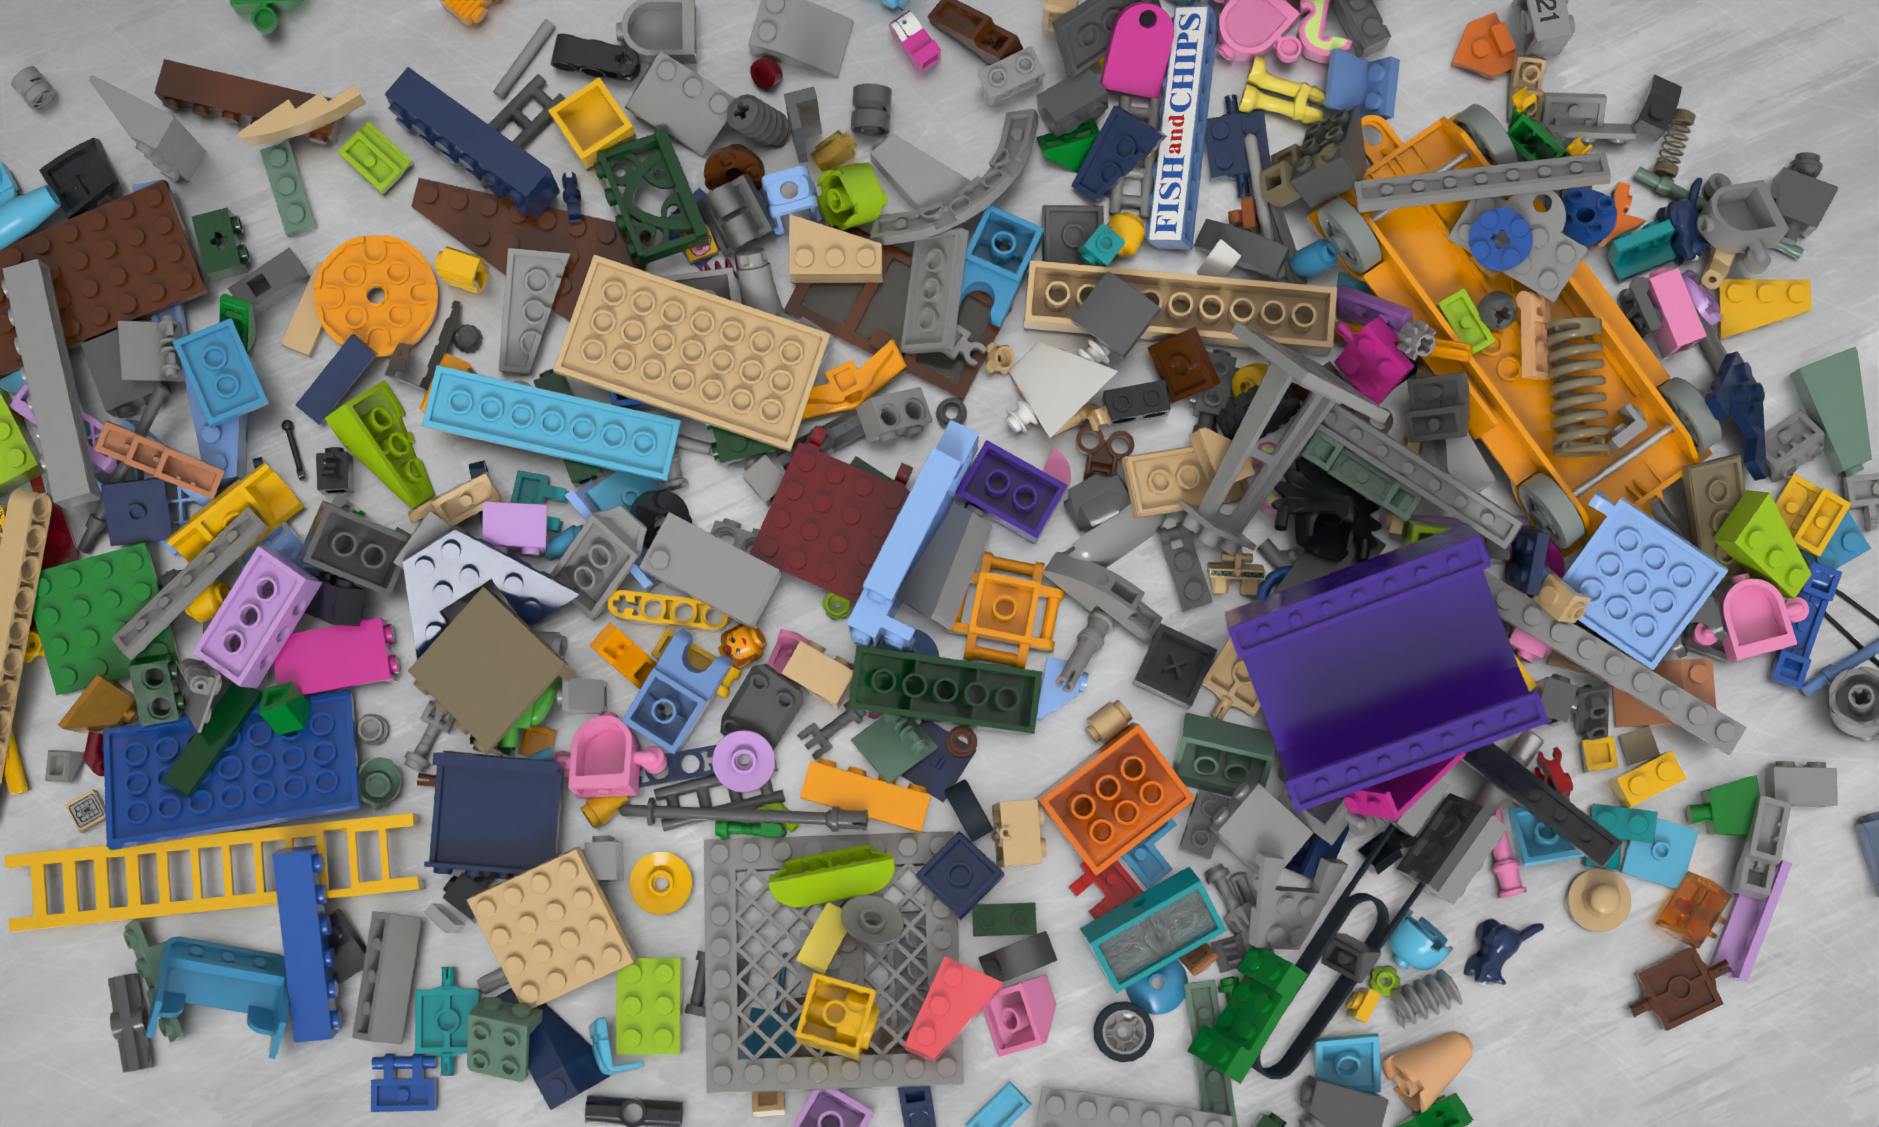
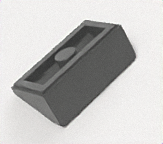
[1322,933,1381,983]

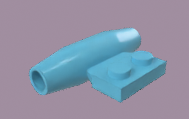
[0,162,61,250]

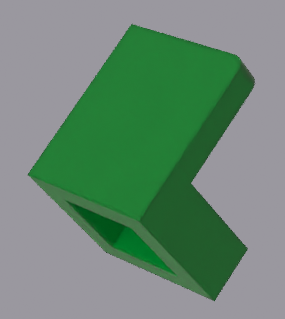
[258,682,310,735]

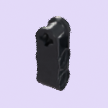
[550,33,641,82]

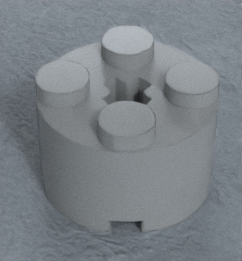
[1829,667,1879,738]

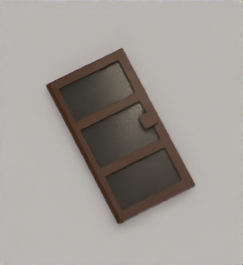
[784,224,1013,402]

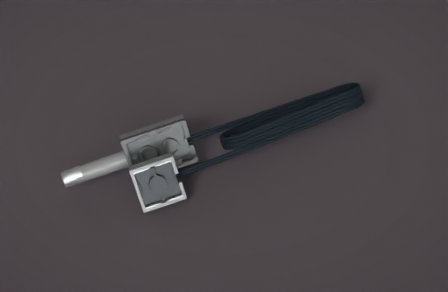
[1252,730,1544,1080]

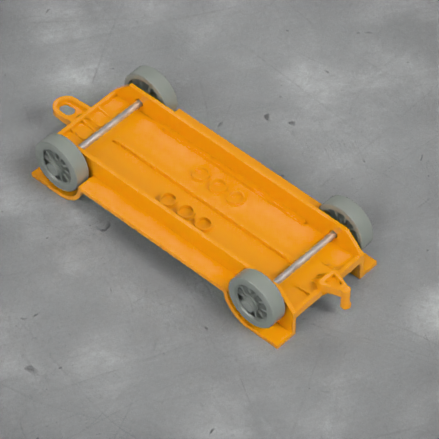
[1307,104,1722,558]

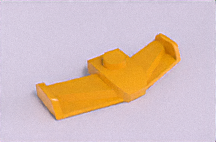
[802,339,907,420]

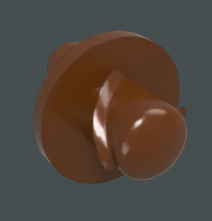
[704,144,765,191]

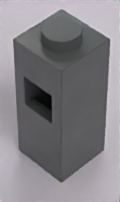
[228,247,311,318]

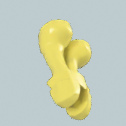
[1238,56,1326,124]

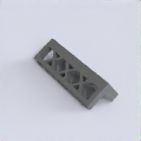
[784,86,822,163]

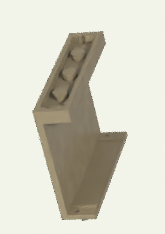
[408,586,576,757]

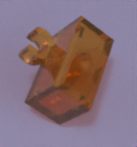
[1655,871,1732,949]

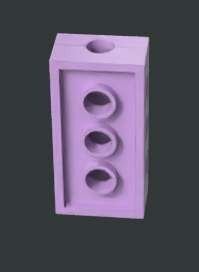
[192,546,323,688]

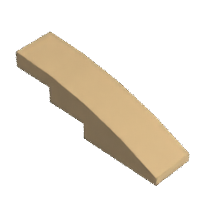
[237,85,366,147]

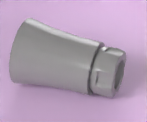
[736,249,784,315]

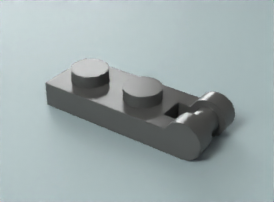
[1156,521,1213,612]

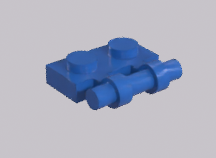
[371,1053,437,1112]

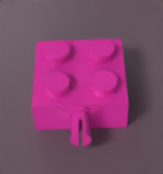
[1334,317,1415,405]

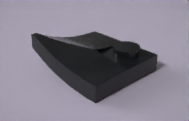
[39,138,120,219]
[328,909,366,985]

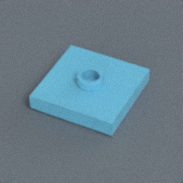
[586,471,663,520]
[1619,818,1699,891]

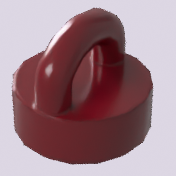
[750,57,783,89]

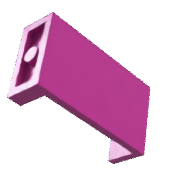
[274,617,400,695]
[1343,753,1466,821]

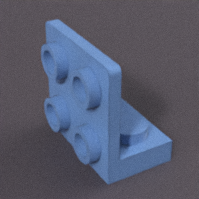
[1325,48,1400,120]

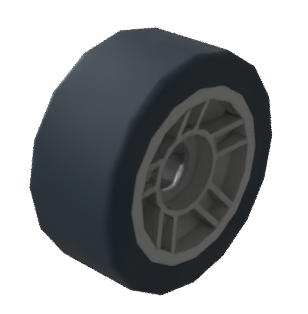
[944,779,993,842]
[1093,1001,1154,1062]

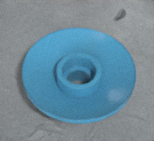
[1126,959,1188,1015]

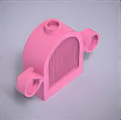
[1213,0,1302,63]
[1691,573,1809,663]
[552,712,667,798]

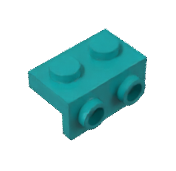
[1607,220,1676,281]

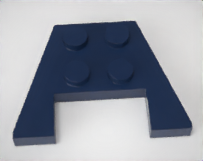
[1705,351,1767,481]

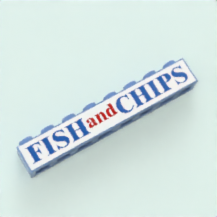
[1146,5,1219,250]

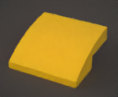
[1775,473,1852,557]

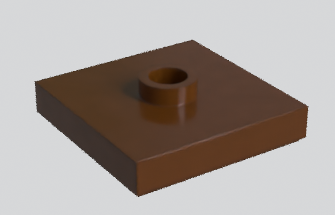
[1147,326,1221,403]

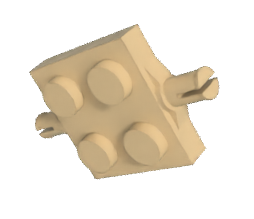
[1202,637,1261,720]

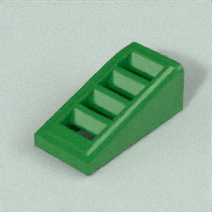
[219,293,257,353]

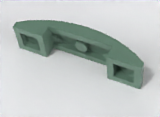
[1301,429,1423,522]

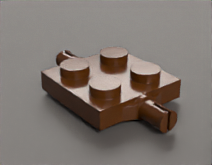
[1628,946,1732,1031]

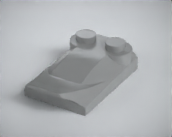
[550,506,647,620]

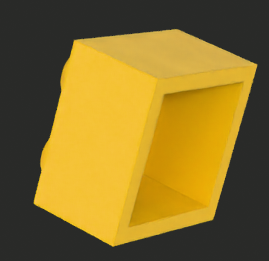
[548,77,637,169]

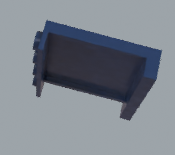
[424,752,565,879]

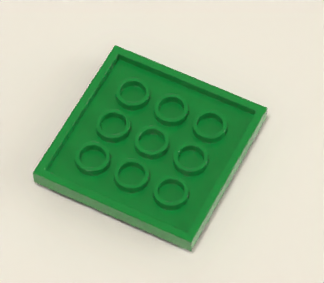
[33,542,181,695]

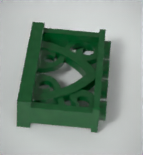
[593,127,709,267]

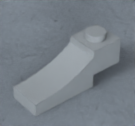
[1732,795,1792,900]

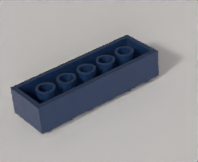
[385,67,560,219]

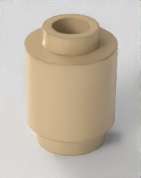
[1085,699,1133,744]

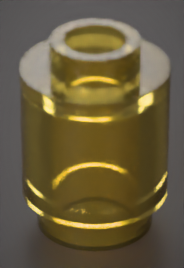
[810,130,857,172]

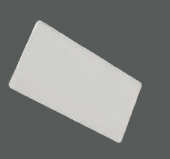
[1197,239,1241,277]

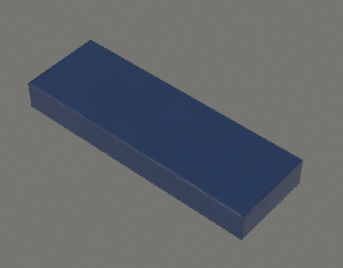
[296,334,378,425]

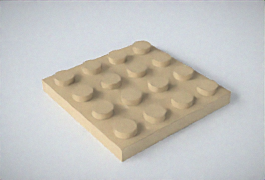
[467,846,637,1009]

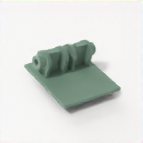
[851,714,938,784]

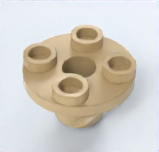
[1566,869,1631,932]

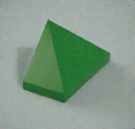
[1036,120,1100,173]

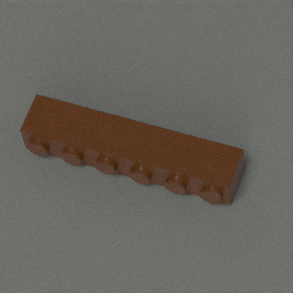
[154,59,344,145]

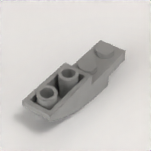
[1042,552,1163,643]

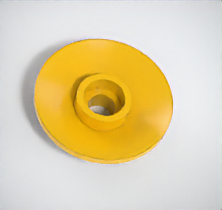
[629,852,692,915]

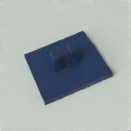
[901,720,977,803]

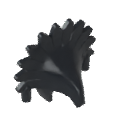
[1271,457,1382,563]

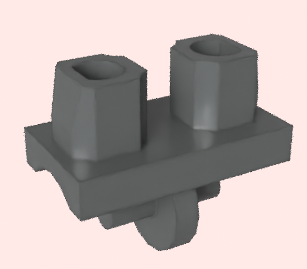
[1575,682,1609,740]

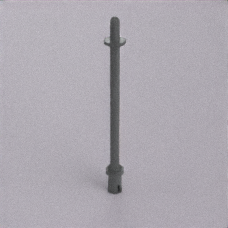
[619,798,868,832]

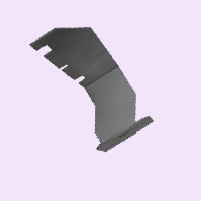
[385,301,460,391]

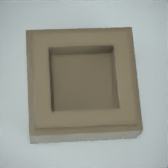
[1618,725,1660,765]

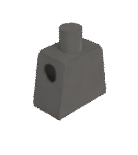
[1771,167,1838,246]

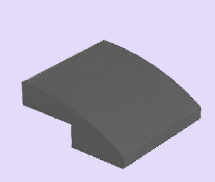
[1071,271,1161,358]
[1405,372,1470,443]

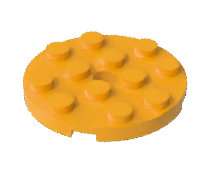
[314,234,439,357]

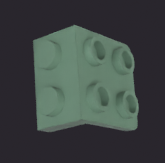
[467,997,543,1082]

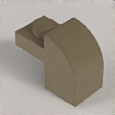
[1259,143,1302,208]

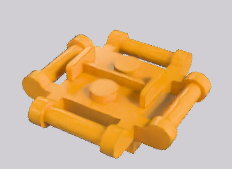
[944,551,1065,669]

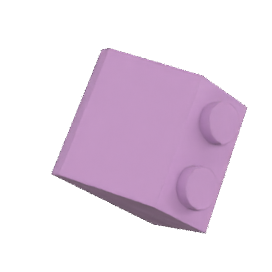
[483,501,549,557]
[792,1090,874,1127]

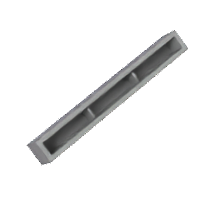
[1,259,101,509]

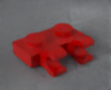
[1534,747,1573,801]
[1068,860,1144,919]

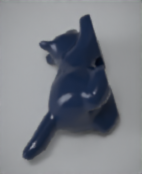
[1655,177,1712,266]
[1464,918,1544,985]

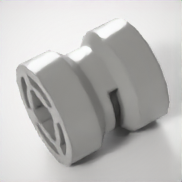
[11,66,55,109]

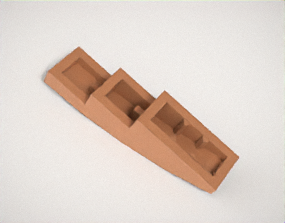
[94,420,225,500]

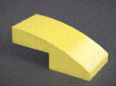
[796,902,848,975]

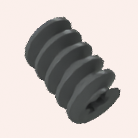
[727,94,789,146]

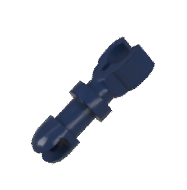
[562,172,581,223]

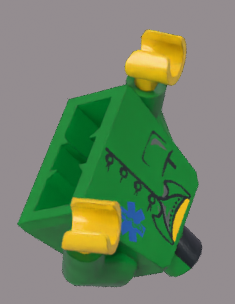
[1507,86,1593,161]

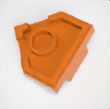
[1451,12,1516,80]

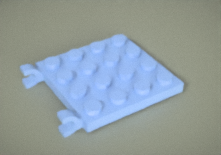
[1541,490,1728,671]

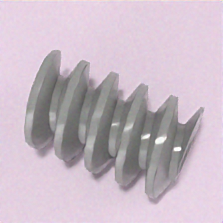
[1390,969,1463,1029]

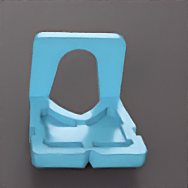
[589,1017,644,1075]

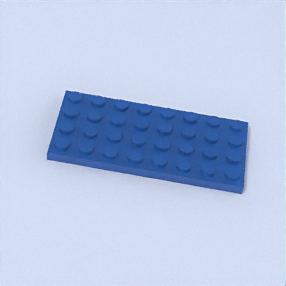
[103,690,362,850]

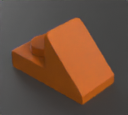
[1597,182,1646,248]

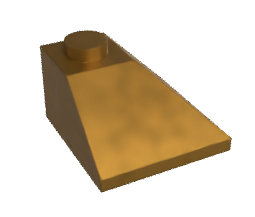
[58,674,139,733]

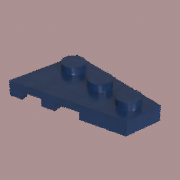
[1071,105,1167,201]

